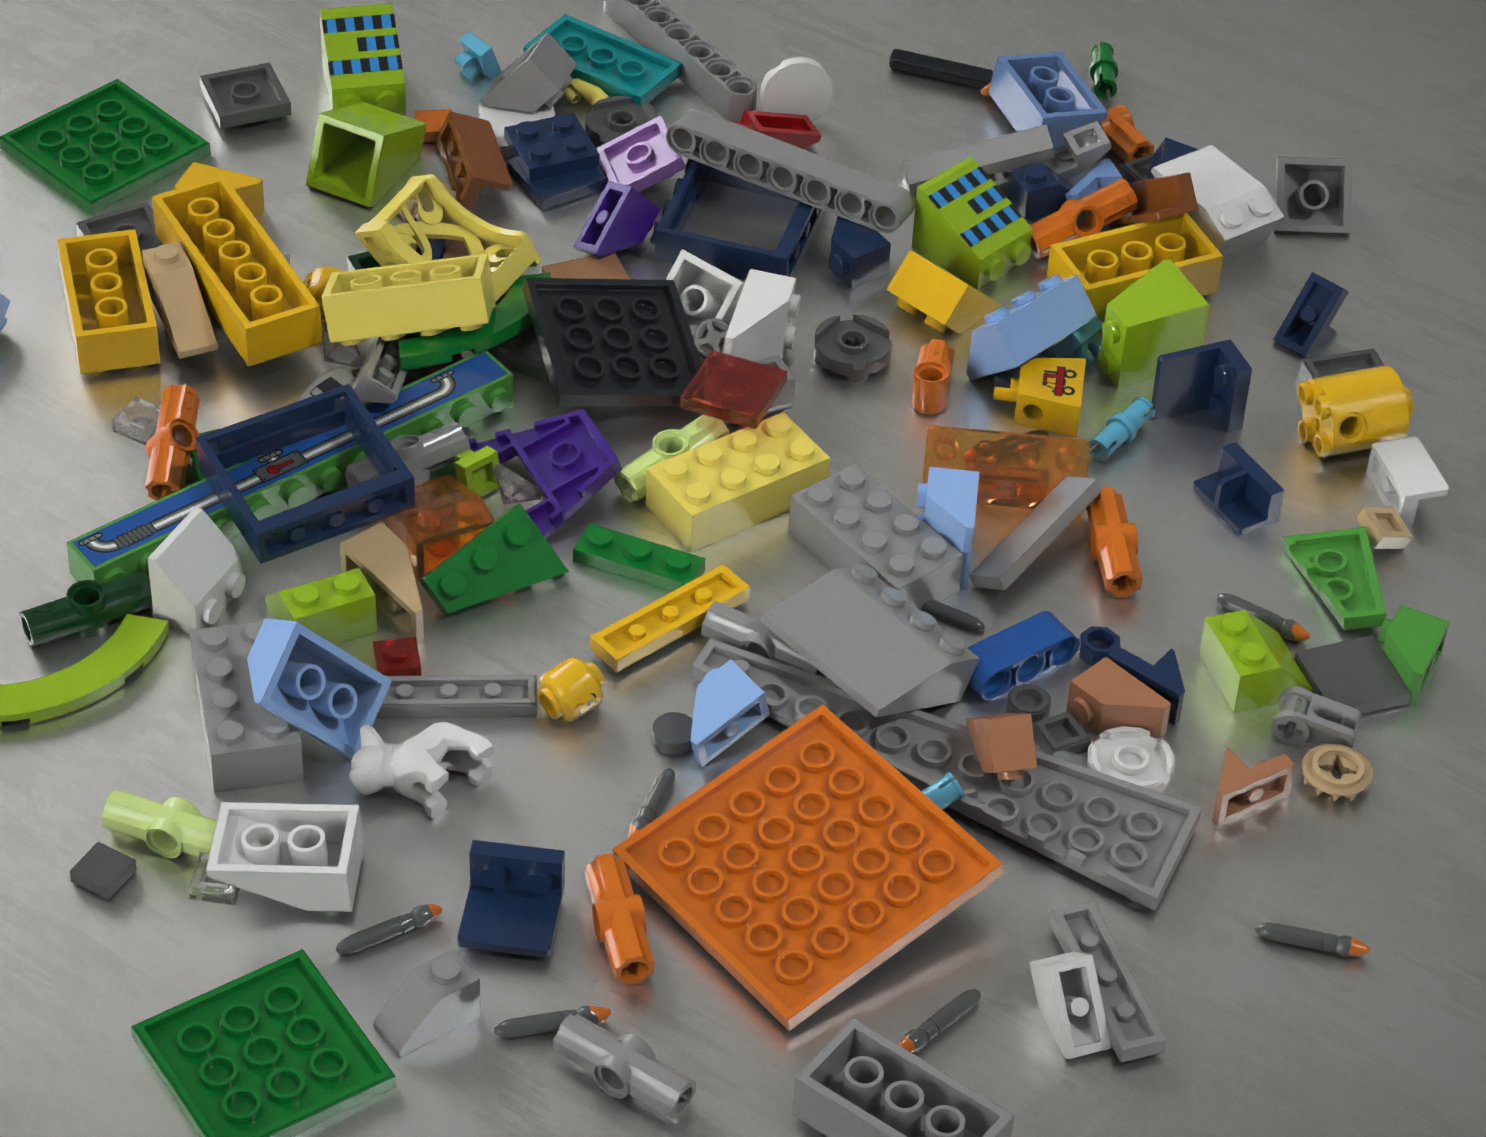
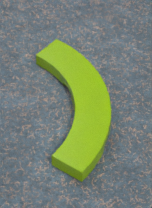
[0,614,169,727]

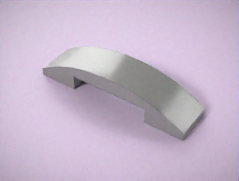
[988,121,1112,197]

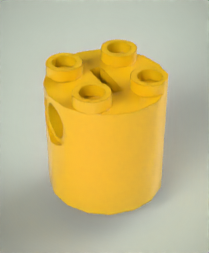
[1297,365,1414,458]

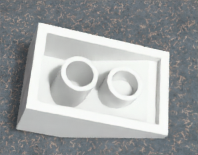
[1151,145,1284,257]
[722,269,801,370]
[206,802,365,912]

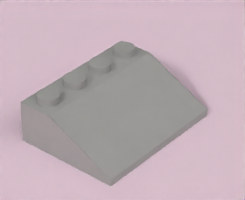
[759,564,980,717]

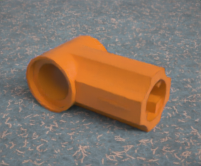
[1100,105,1154,162]
[911,339,955,414]

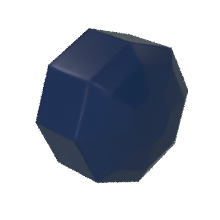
[1078,626,1121,666]

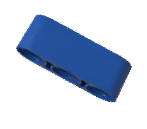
[968,611,1080,700]

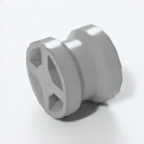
[694,318,729,360]

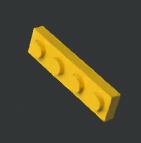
[590,564,750,673]

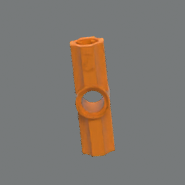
[1030,178,1138,259]
[145,384,200,501]
[1086,487,1142,598]
[585,853,655,986]

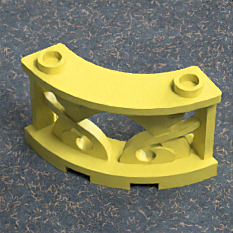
[355,174,542,308]

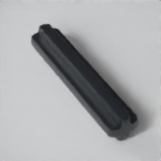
[889,49,993,89]

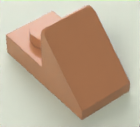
[1212,748,1295,826]

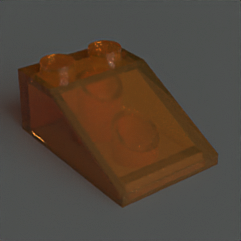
[382,475,495,580]

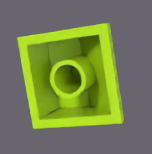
[265,568,377,645]
[1199,609,1314,713]

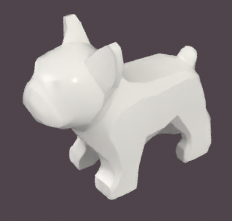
[349,722,493,819]

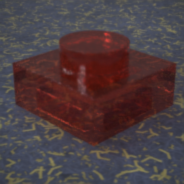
[373,637,422,676]

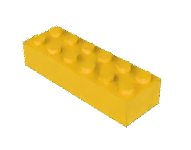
[152,175,322,366]

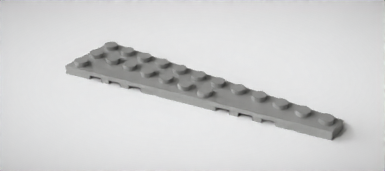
[691,638,1202,911]

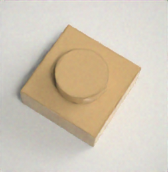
[1356,507,1414,549]

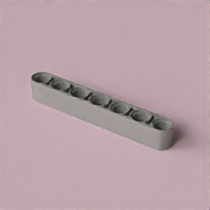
[604,0,757,122]
[666,109,915,234]

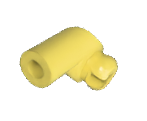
[563,78,609,106]

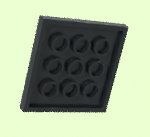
[522,278,705,406]

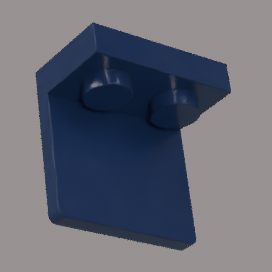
[1150,339,1252,433]
[457,840,565,957]

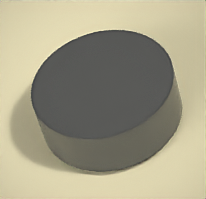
[1006,684,1051,723]
[652,712,693,755]

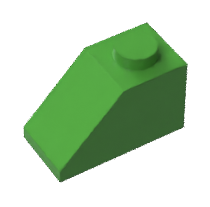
[1378,605,1450,705]

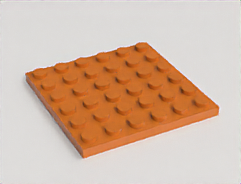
[612,704,1003,1031]

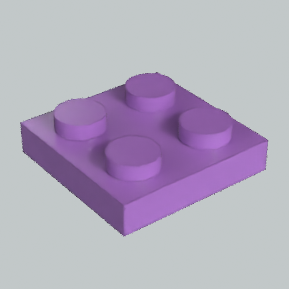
[596,115,687,193]

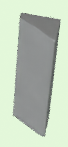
[352,336,409,404]

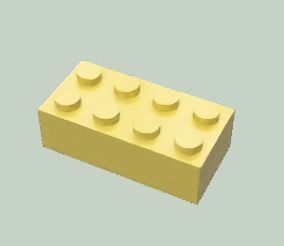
[321,253,495,346]
[645,412,830,553]

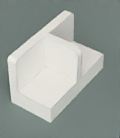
[1366,437,1449,526]

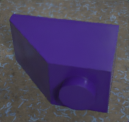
[573,181,661,257]

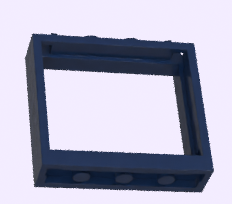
[650,159,824,280]
[195,384,416,564]

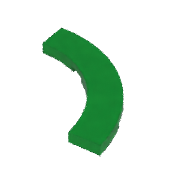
[399,272,551,371]

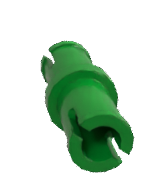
[1089,42,1118,99]

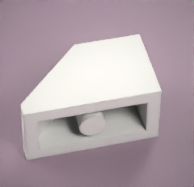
[1029,952,1112,1059]

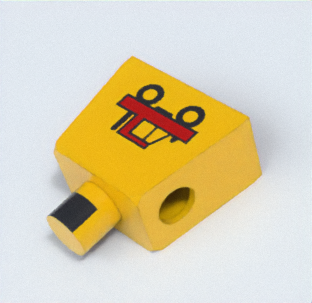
[993,358,1086,438]

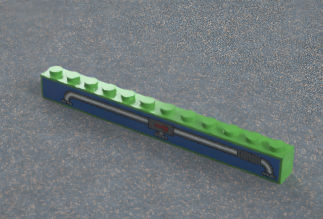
[66,350,513,585]

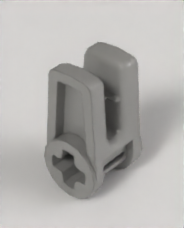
[1271,686,1361,749]

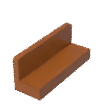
[435,111,513,209]
[1108,172,1198,227]

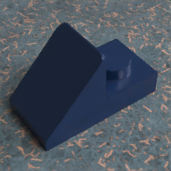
[1273,272,1349,358]
[1107,646,1185,726]

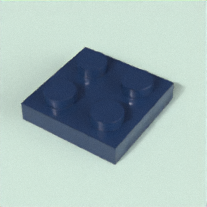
[504,113,600,181]

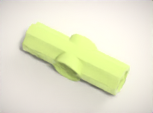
[614,410,730,503]
[101,790,217,860]

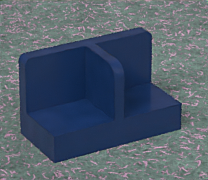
[1193,442,1285,535]

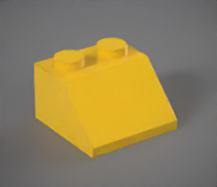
[886,250,1000,334]

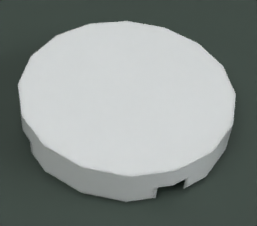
[760,57,833,122]
[1086,726,1175,793]

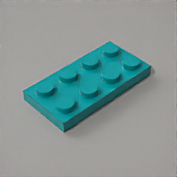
[523,14,682,107]

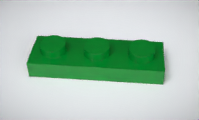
[573,523,706,592]

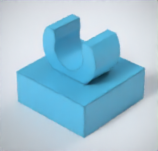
[454,31,502,82]
[1052,317,1102,366]

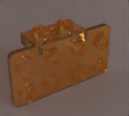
[922,425,1090,511]

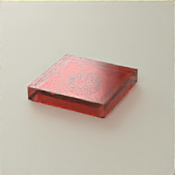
[680,350,787,429]

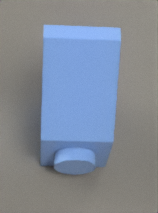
[690,659,770,767]

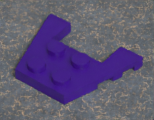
[469,409,622,539]

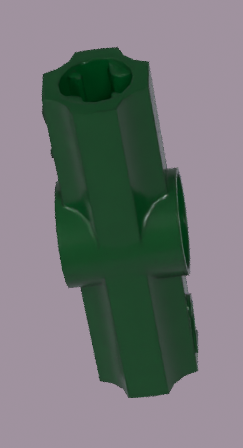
[19,571,153,647]

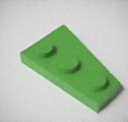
[1283,527,1386,630]

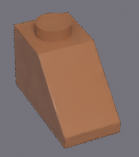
[1066,657,1171,738]
[966,713,1037,781]

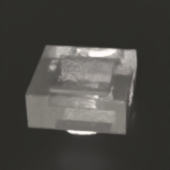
[112,397,160,446]
[188,853,241,905]

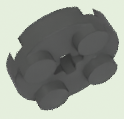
[585,96,658,146]
[814,314,892,382]

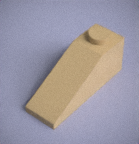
[142,242,218,359]
[340,522,424,644]

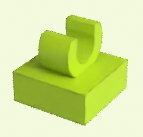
[454,446,503,503]

